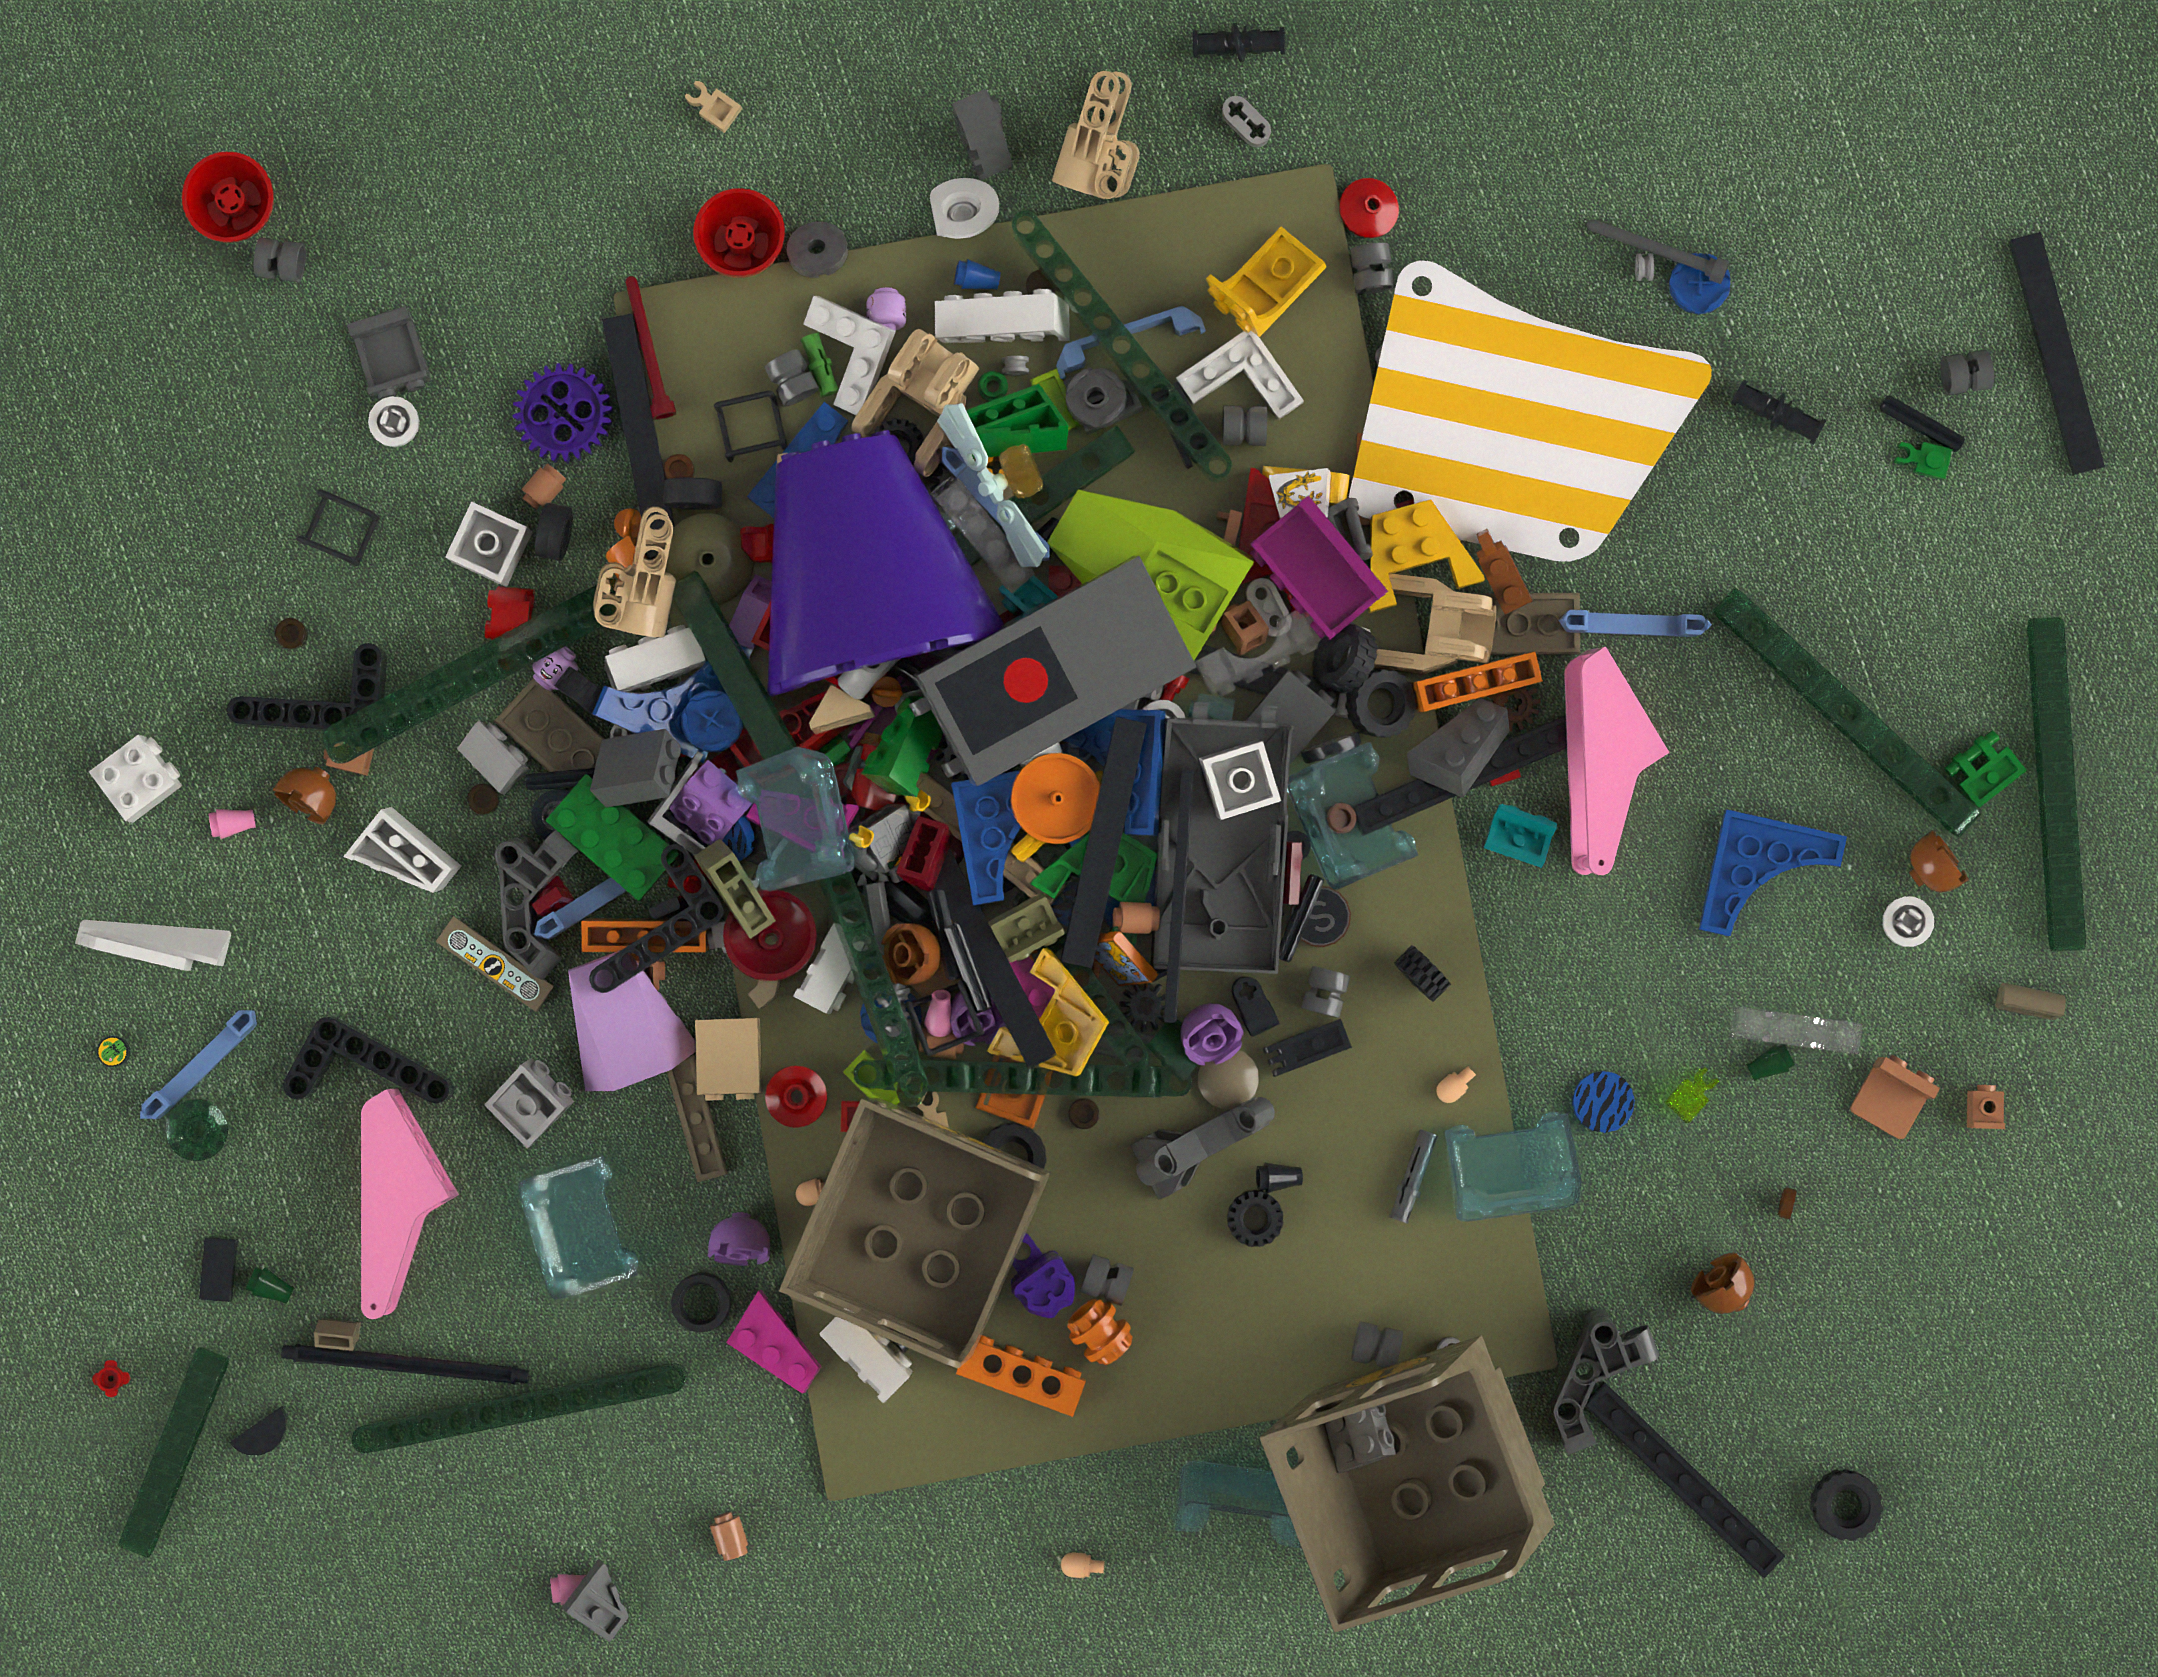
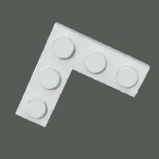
[804,296,896,415]
[1175,331,1304,420]

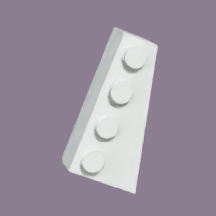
[935,289,1070,343]

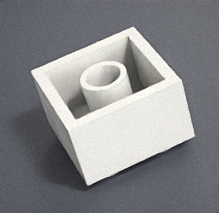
[445,502,532,587]
[1199,740,1281,820]

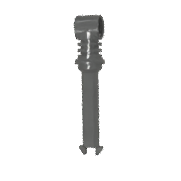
[857,872,917,1054]

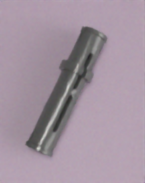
[1389,1129,1439,1224]

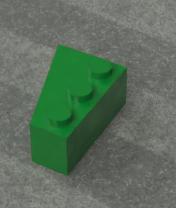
[966,384,1069,459]
[862,696,943,797]

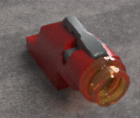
[843,732,896,821]

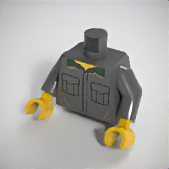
[845,789,931,883]

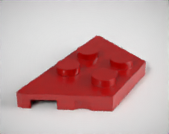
[1239,467,1280,585]

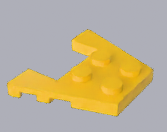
[1367,500,1485,613]
[987,948,1109,1076]

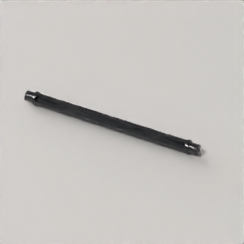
[281,1344,530,1385]

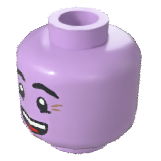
[866,287,906,333]
[532,645,578,691]

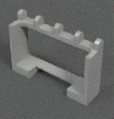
[647,751,789,888]

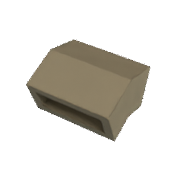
[747,980,782,1009]
[314,1318,361,1351]

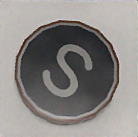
[1289,886,1351,947]

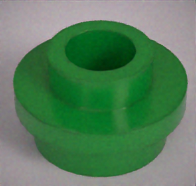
[978,371,1008,402]

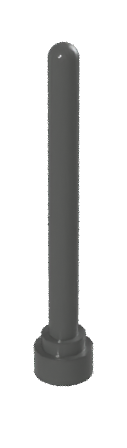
[1587,219,1730,284]

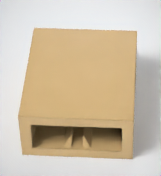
[695,1018,762,1101]

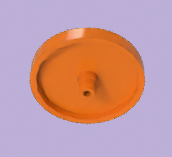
[1011,753,1100,844]

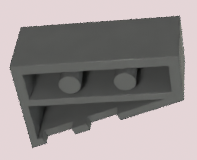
[952,89,1013,181]
[1407,698,1509,797]

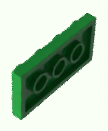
[545,774,680,902]

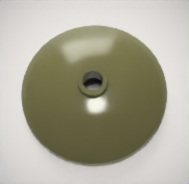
[665,513,753,606]

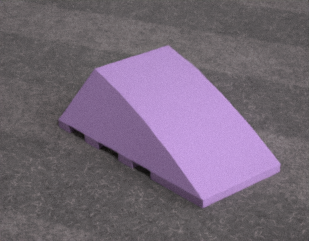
[568,950,696,1091]

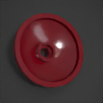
[723,889,817,981]

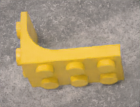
[1206,227,1326,337]

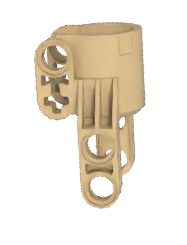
[1052,71,1140,199]
[851,329,979,477]
[593,506,676,638]
[1373,574,1496,674]

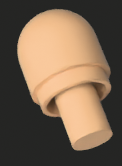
[1436,1066,1476,1103]
[796,1178,825,1206]
[1061,1552,1105,1578]

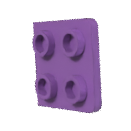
[669,760,755,845]

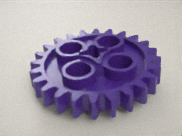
[512,363,613,463]

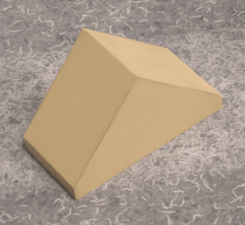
[809,685,875,734]

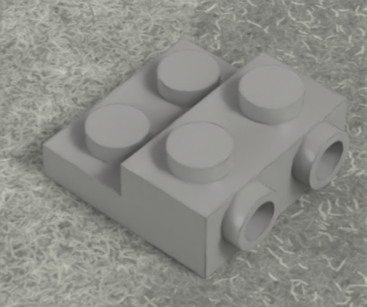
[485,1058,575,1149]
[1325,1394,1396,1473]

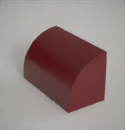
[896,816,954,891]

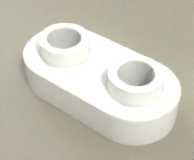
[1245,578,1291,637]

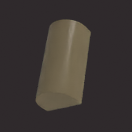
[1995,983,2066,1020]

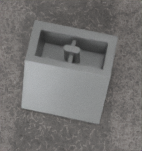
[457,721,531,795]

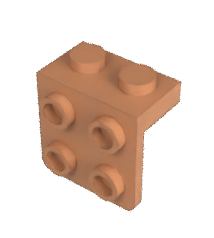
[1850,1055,1940,1139]

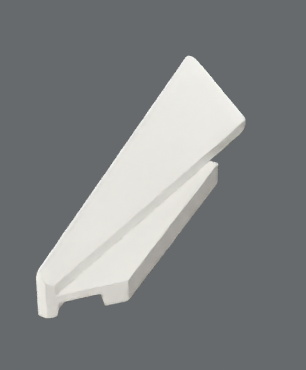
[75,920,231,971]

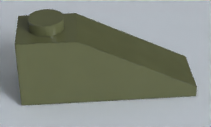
[694,838,776,939]

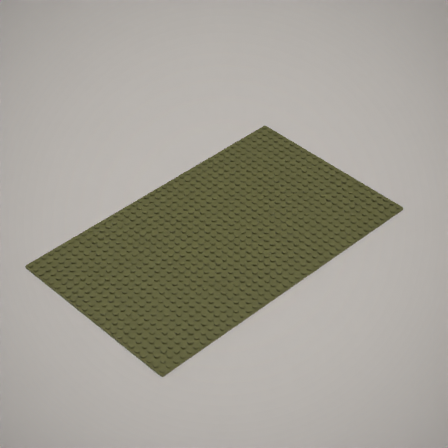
[614,164,1558,1501]

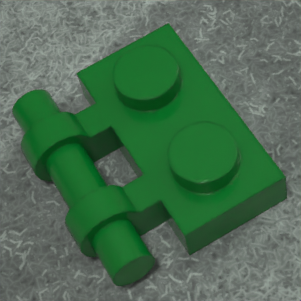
[1944,730,2027,809]

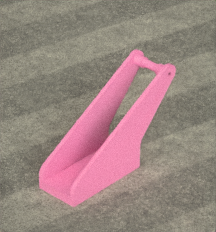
[1564,647,1669,875]
[361,1088,459,1319]

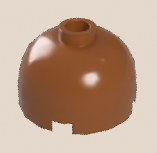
[273,767,337,825]
[1909,830,1969,893]
[880,923,941,985]
[1691,1252,1755,1314]

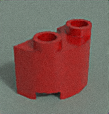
[485,586,535,649]

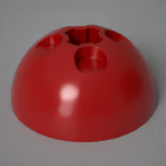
[182,151,274,243]
[693,188,785,278]

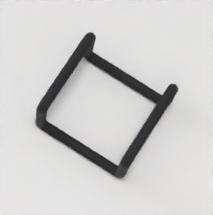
[714,390,787,462]
[296,489,379,566]
[906,980,984,1056]

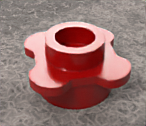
[92,1360,130,1397]

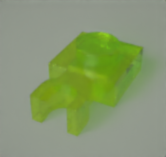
[1664,1067,1719,1123]

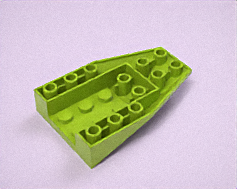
[1047,489,1254,660]

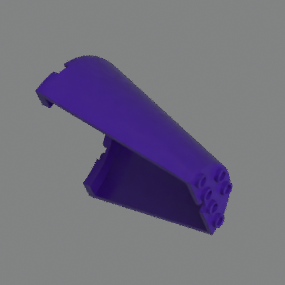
[767,430,1004,696]

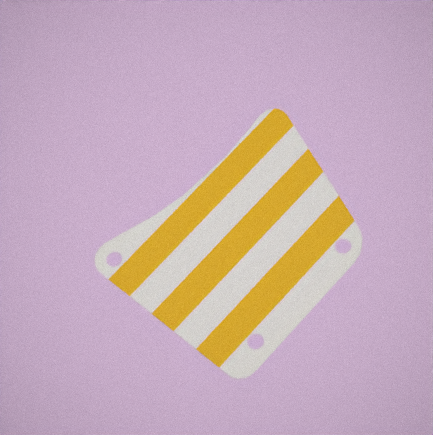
[1349,261,1712,562]

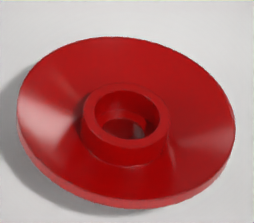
[1339,178,1399,238]
[765,1066,827,1128]

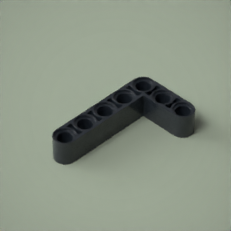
[226,643,387,734]
[589,844,724,993]
[283,1017,454,1103]

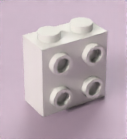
[89,735,182,823]

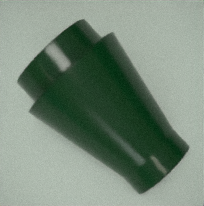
[1746,1043,1795,1081]
[245,1267,295,1304]

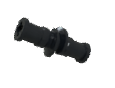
[1193,23,1286,62]
[1731,380,1827,445]

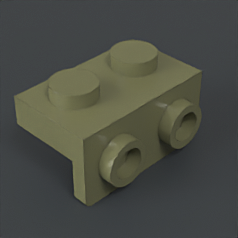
[988,892,1065,962]

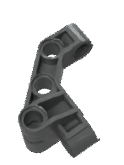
[494,830,578,980]
[1130,1097,1275,1200]
[1550,1308,1660,1455]

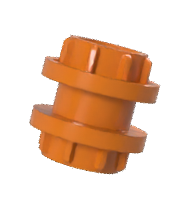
[1067,1299,1133,1365]

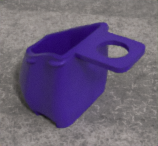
[1011,1233,1075,1318]

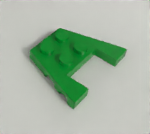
[1029,832,1157,946]

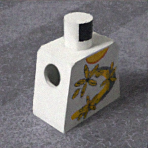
[1269,468,1331,519]

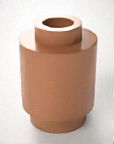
[521,463,566,510]
[1113,902,1160,934]
[919,1028,965,1060]
[710,1512,748,1561]

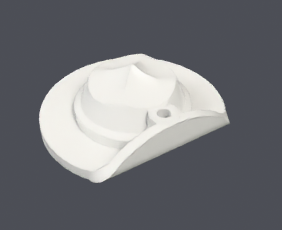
[930,178,999,239]

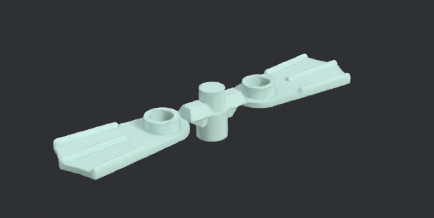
[937,403,1047,568]

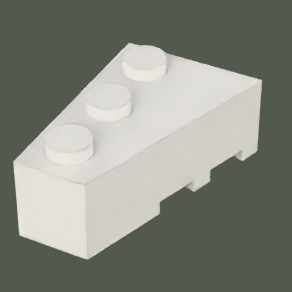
[604,625,706,692]
[344,807,461,893]
[793,914,873,1014]
[819,1308,913,1403]

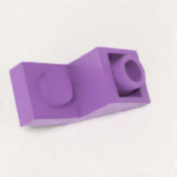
[725,575,772,650]

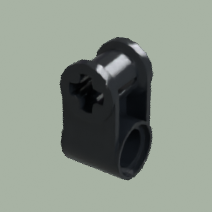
[1231,976,1280,1038]

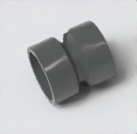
[253,237,306,283]
[1350,243,1395,294]
[1940,349,1994,396]
[764,350,819,407]
[1222,405,1267,446]
[1301,966,1351,1018]
[1080,1254,1134,1306]
[1351,1321,1403,1368]

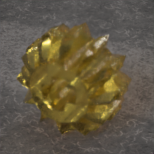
[1000,444,1043,499]

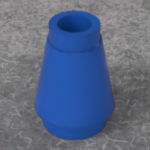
[954,259,1001,290]

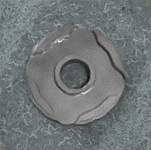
[787,222,848,278]
[1065,368,1127,429]

